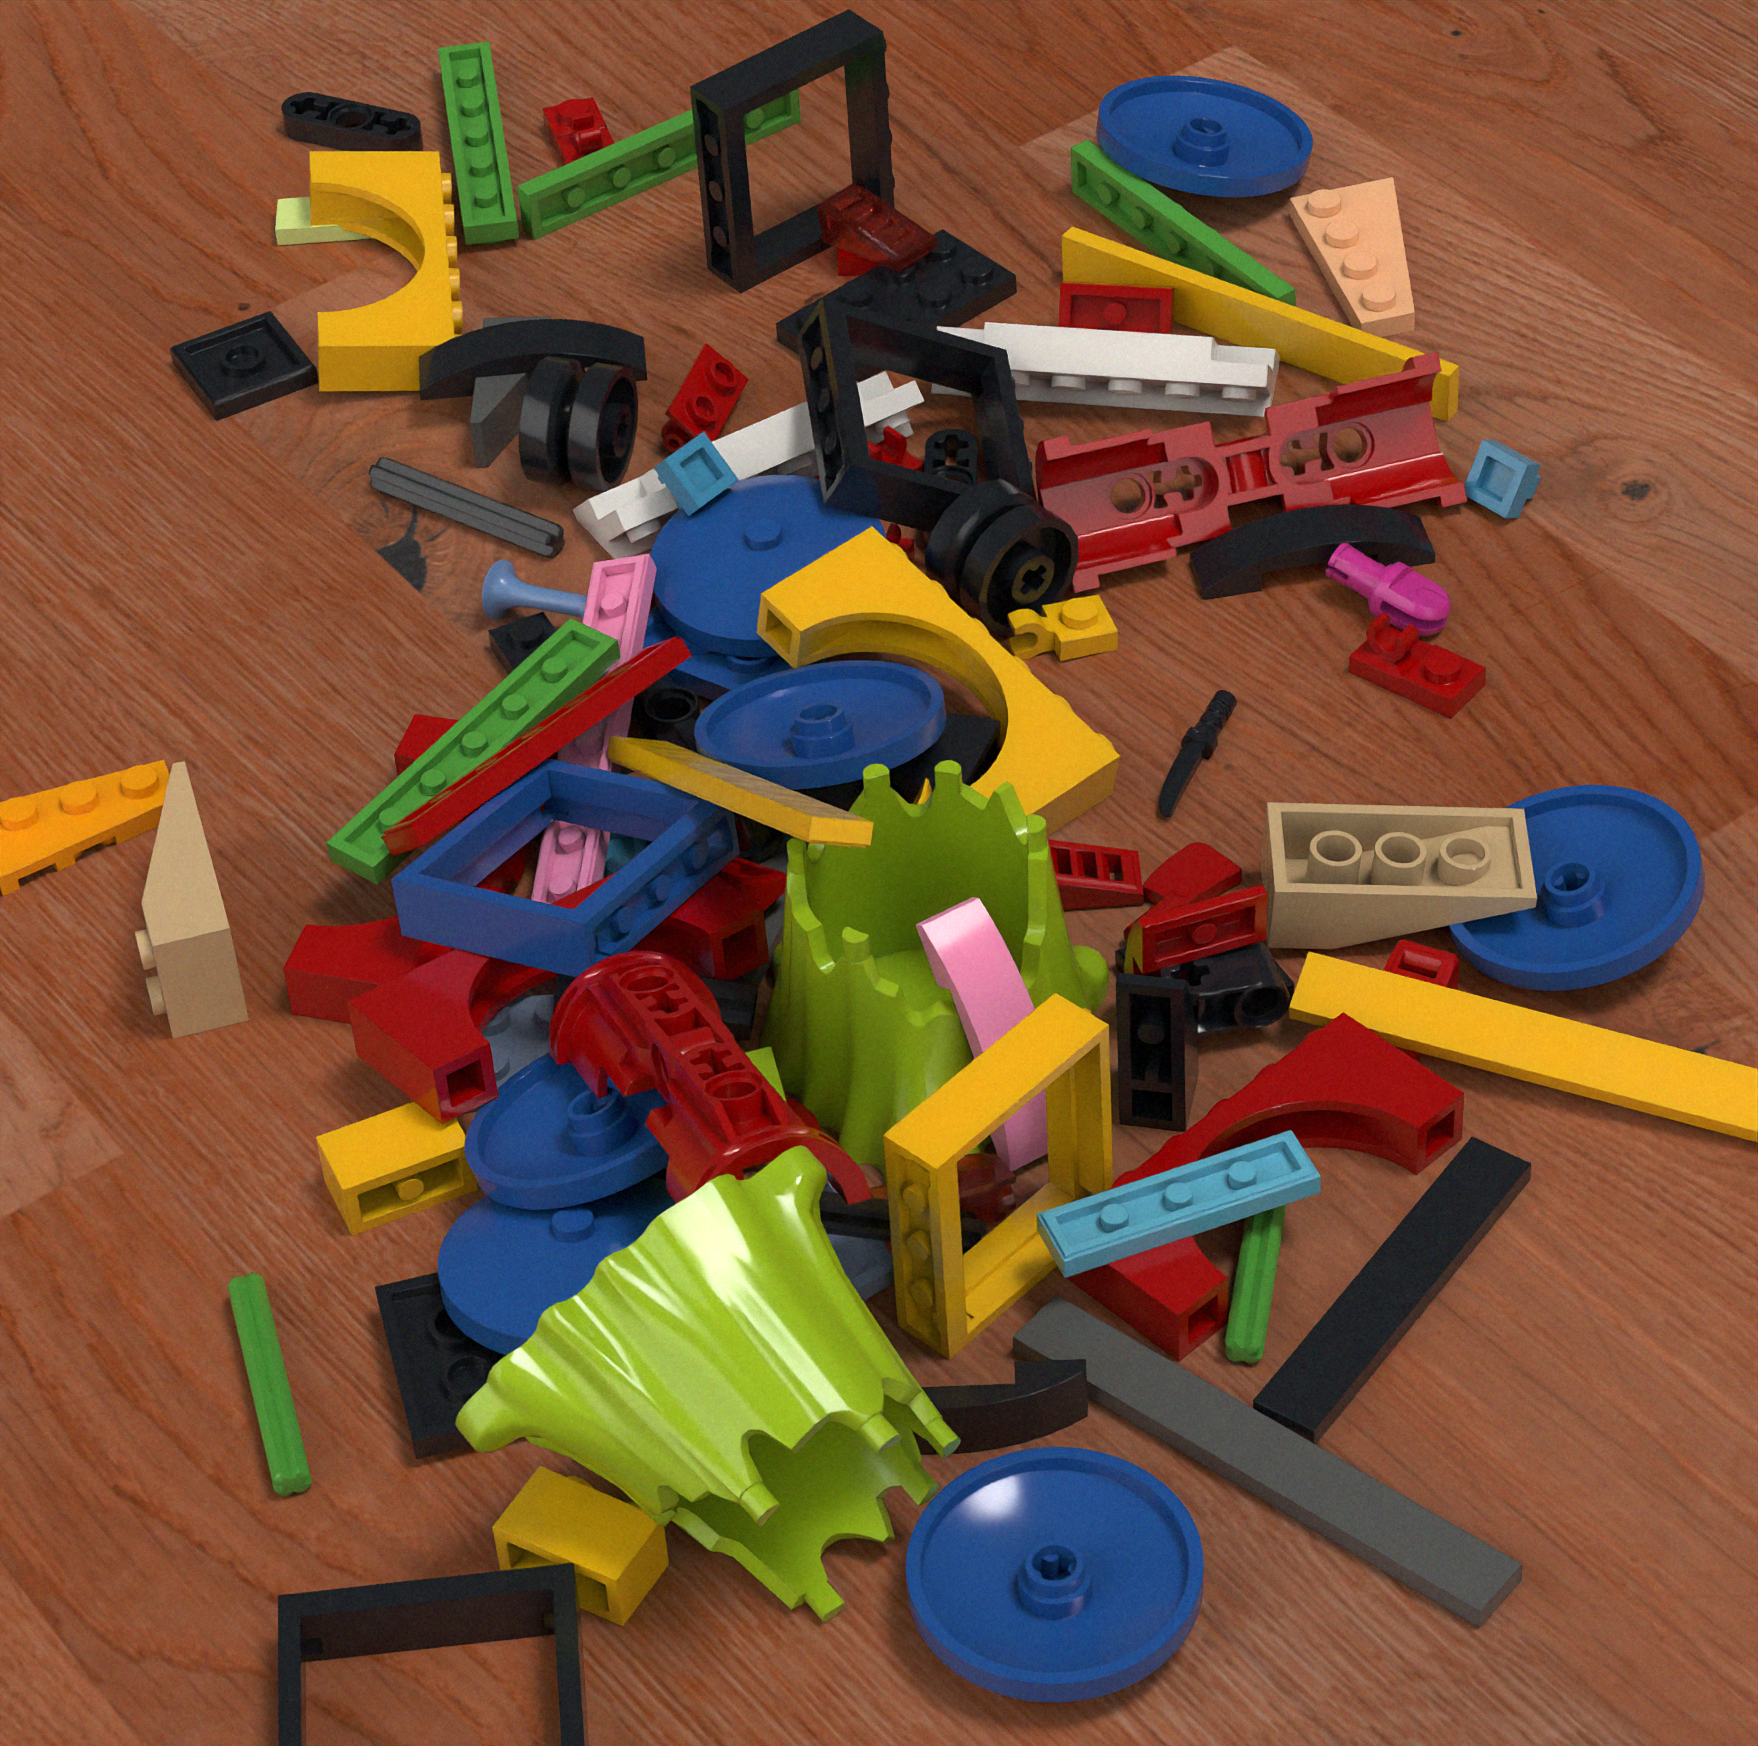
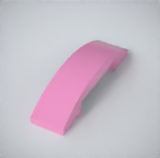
[916,897,1048,1173]

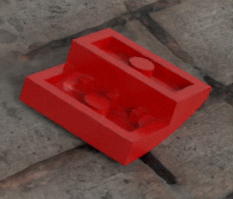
[1124,884,1268,979]

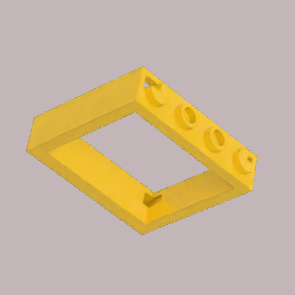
[883,993,1114,1360]

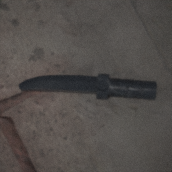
[1160,690,1237,818]

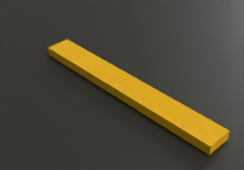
[1061,226,1459,422]
[607,736,874,848]
[1289,951,1758,1143]

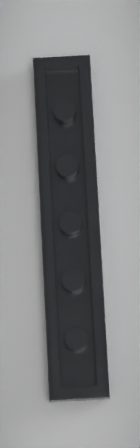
[1253,1137,1531,1444]

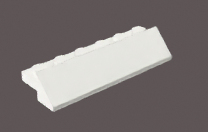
[931,322,1280,417]
[573,371,924,559]

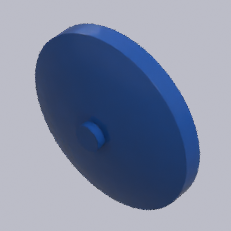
[1096,76,1313,197]
[650,475,886,657]
[694,660,947,790]
[1448,785,1705,991]
[464,1053,670,1210]
[438,1176,676,1355]
[906,1447,1204,1702]

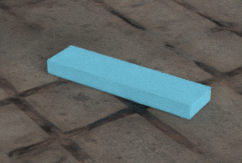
[1036,1130,1321,1278]

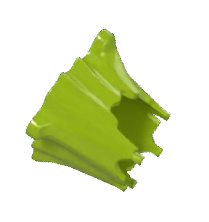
[759,760,1109,1210]
[455,1145,961,1622]

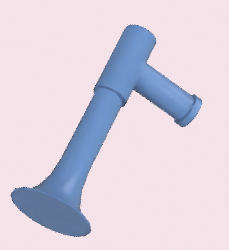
[482,559,588,621]

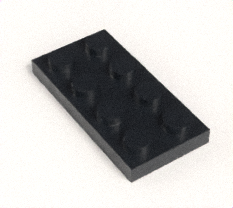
[776,229,1017,383]

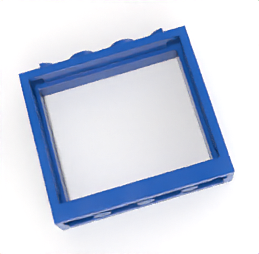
[391,758,740,978]

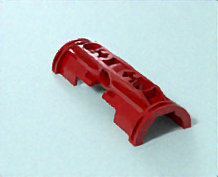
[1035,351,1467,593]
[548,951,871,1205]

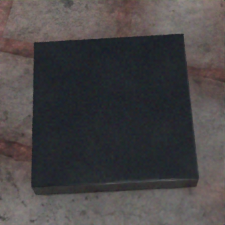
[170,311,319,421]

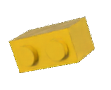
[316,1102,478,1236]
[492,1466,669,1626]

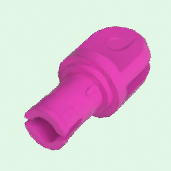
[1325,542,1451,637]

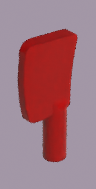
[1123,842,1242,942]

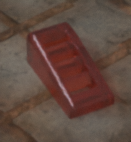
[817,184,937,271]

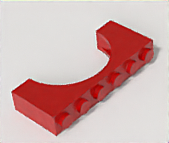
[283,714,558,1024]
[347,872,770,1125]
[1060,1012,1464,1362]

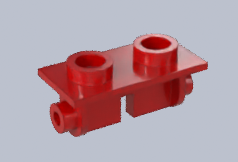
[661,343,749,452]

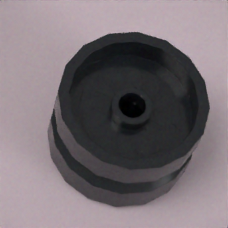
[519,356,638,492]
[925,479,1079,636]

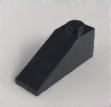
[1116,973,1199,1132]

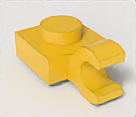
[1007,594,1118,661]

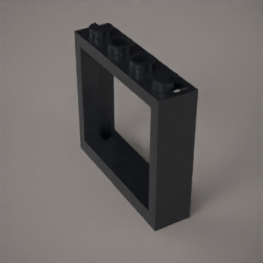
[690,9,895,294]
[797,297,1040,533]
[278,1563,589,1746]

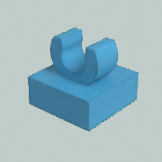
[654,432,739,516]
[1464,440,1542,518]

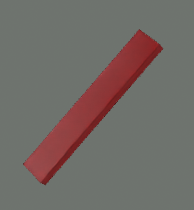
[381,636,692,856]

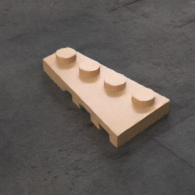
[1289,177,1415,337]

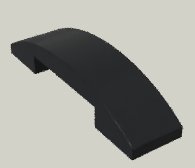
[419,319,647,401]
[1190,504,1436,600]
[911,1359,1088,1455]

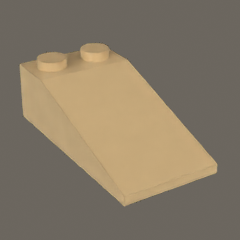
[135,761,249,1039]
[1260,802,1537,949]

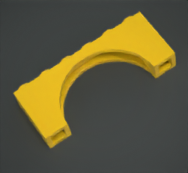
[309,151,463,391]
[756,526,1120,837]

